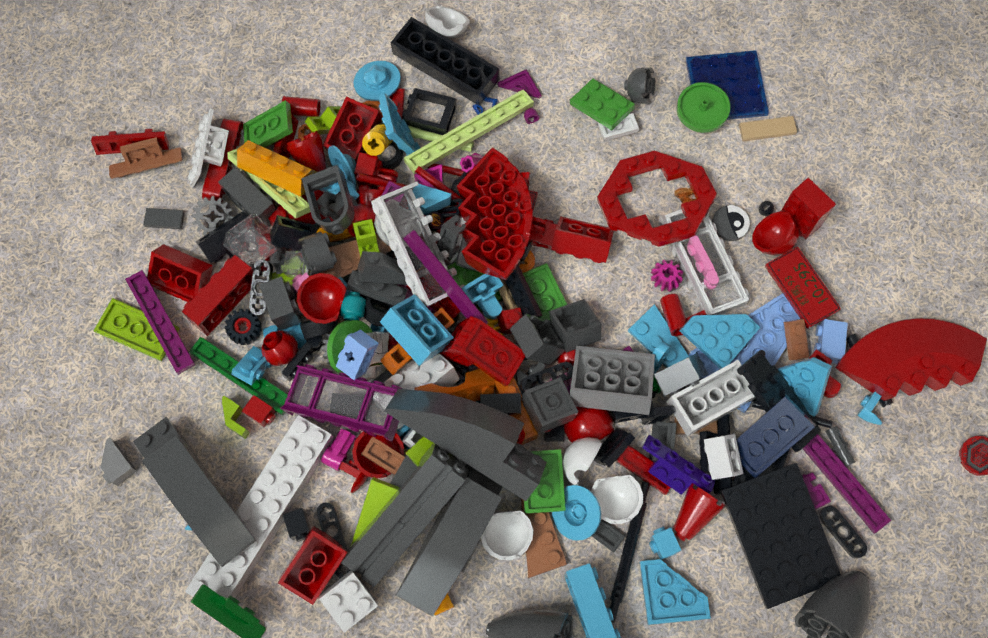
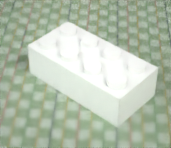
[373,353,460,429]
[666,360,756,436]

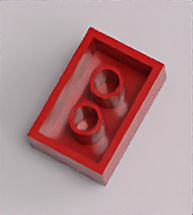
[323,96,383,164]
[781,177,836,239]

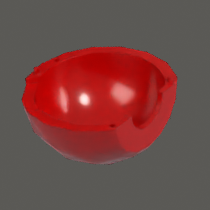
[752,211,799,256]
[297,273,346,324]
[564,407,614,443]
[352,431,405,478]

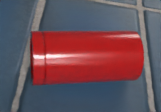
[281,96,321,117]
[660,294,687,336]

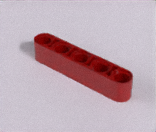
[202,119,243,203]

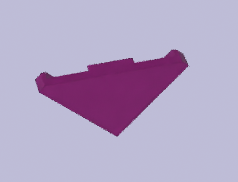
[497,69,542,98]

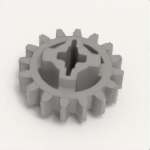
[191,196,233,236]

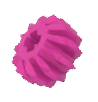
[651,259,683,292]

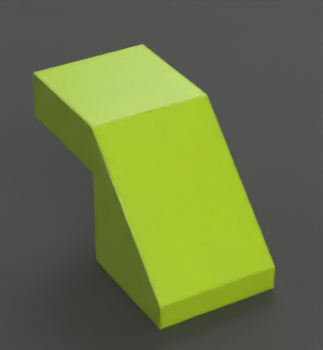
[305,106,341,135]
[353,219,379,257]
[222,396,250,439]

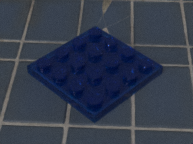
[686,50,769,120]

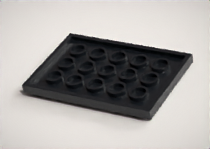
[720,463,841,609]

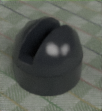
[759,201,774,216]

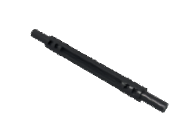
[610,482,650,623]

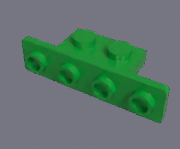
[191,584,266,638]

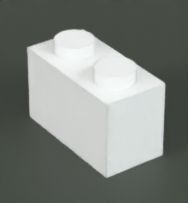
[704,434,743,480]

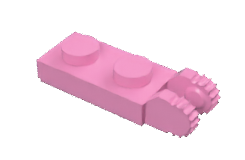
[687,236,719,290]

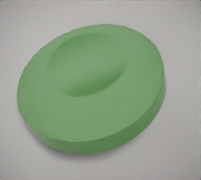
[676,82,730,133]
[327,320,373,374]

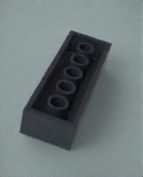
[390,17,500,106]

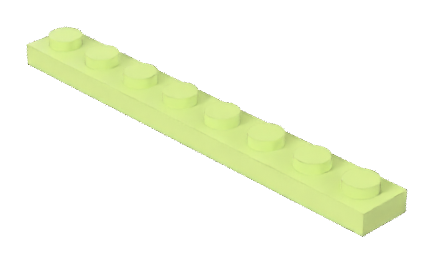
[404,90,534,174]

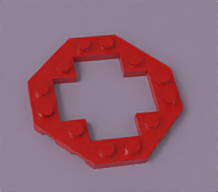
[597,150,717,247]

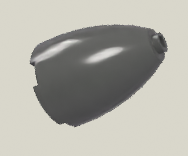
[795,571,870,638]
[486,609,573,638]

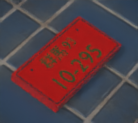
[765,246,841,329]

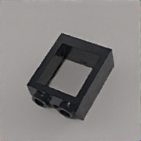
[402,88,457,135]

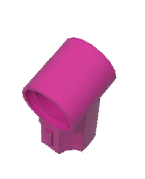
[460,152,484,173]
[321,428,357,471]

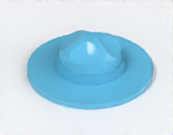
[353,61,401,101]
[328,145,356,186]
[552,485,601,541]

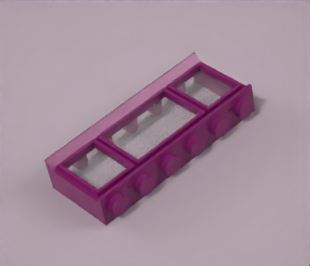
[280,364,402,441]

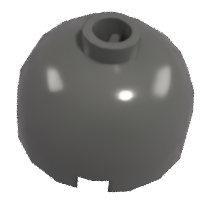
[624,67,655,104]

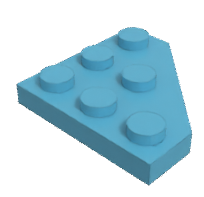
[378,93,420,156]
[679,314,760,369]
[778,357,832,417]
[639,559,711,625]

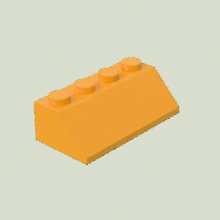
[237,140,317,197]

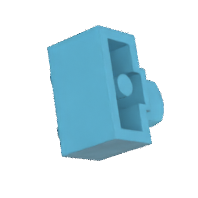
[461,274,503,319]

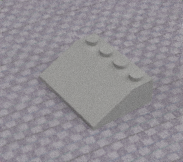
[570,345,655,415]

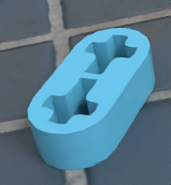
[652,341,672,374]

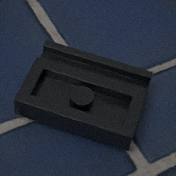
[594,428,635,468]

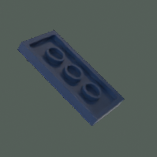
[736,395,816,478]

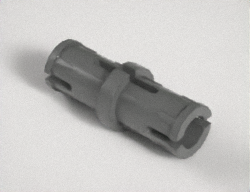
[825,426,856,466]

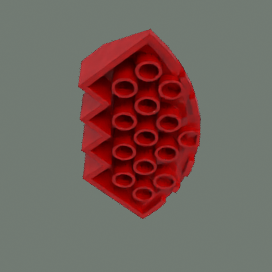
[457,147,533,280]
[835,318,987,401]

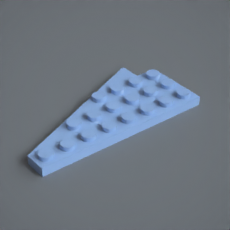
[689,293,800,413]

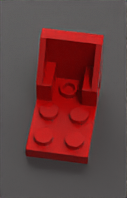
[440,316,525,387]

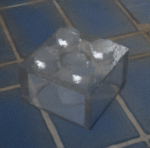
[223,213,278,268]

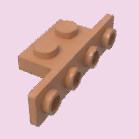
[109,137,183,179]

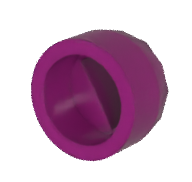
[524,108,539,124]

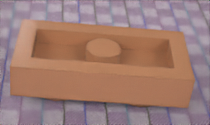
[784,319,809,360]
[361,437,405,475]

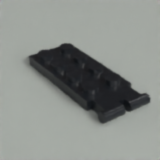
[737,350,821,453]

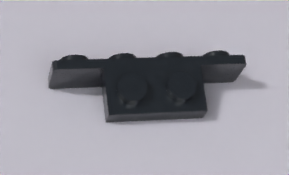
[699,414,733,494]

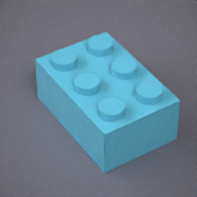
[380,294,454,366]

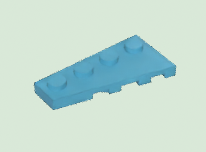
[628,304,689,368]

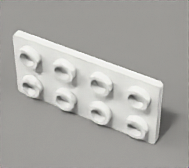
[188,108,229,187]

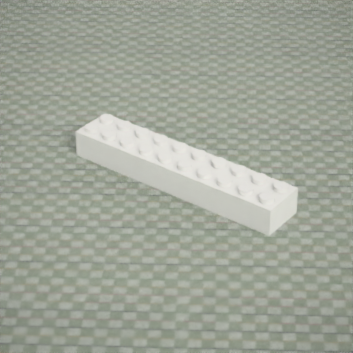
[185,415,335,598]

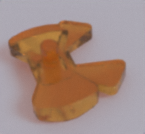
[674,188,696,203]

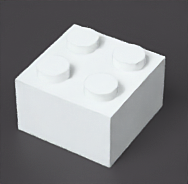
[319,571,378,633]

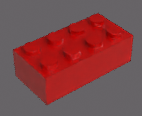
[181,255,253,336]

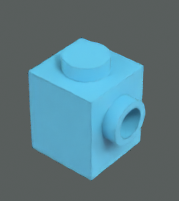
[649,527,681,560]

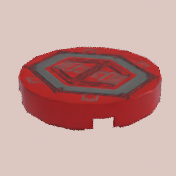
[959,436,988,476]

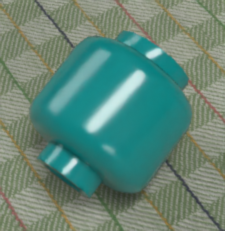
[340,292,366,321]

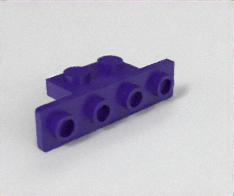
[642,435,715,495]

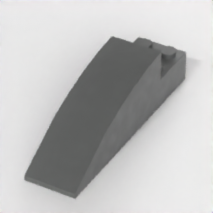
[384,389,547,501]
[133,417,256,567]
[395,466,503,616]

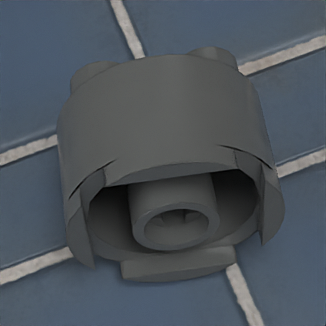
[298,232,337,275]

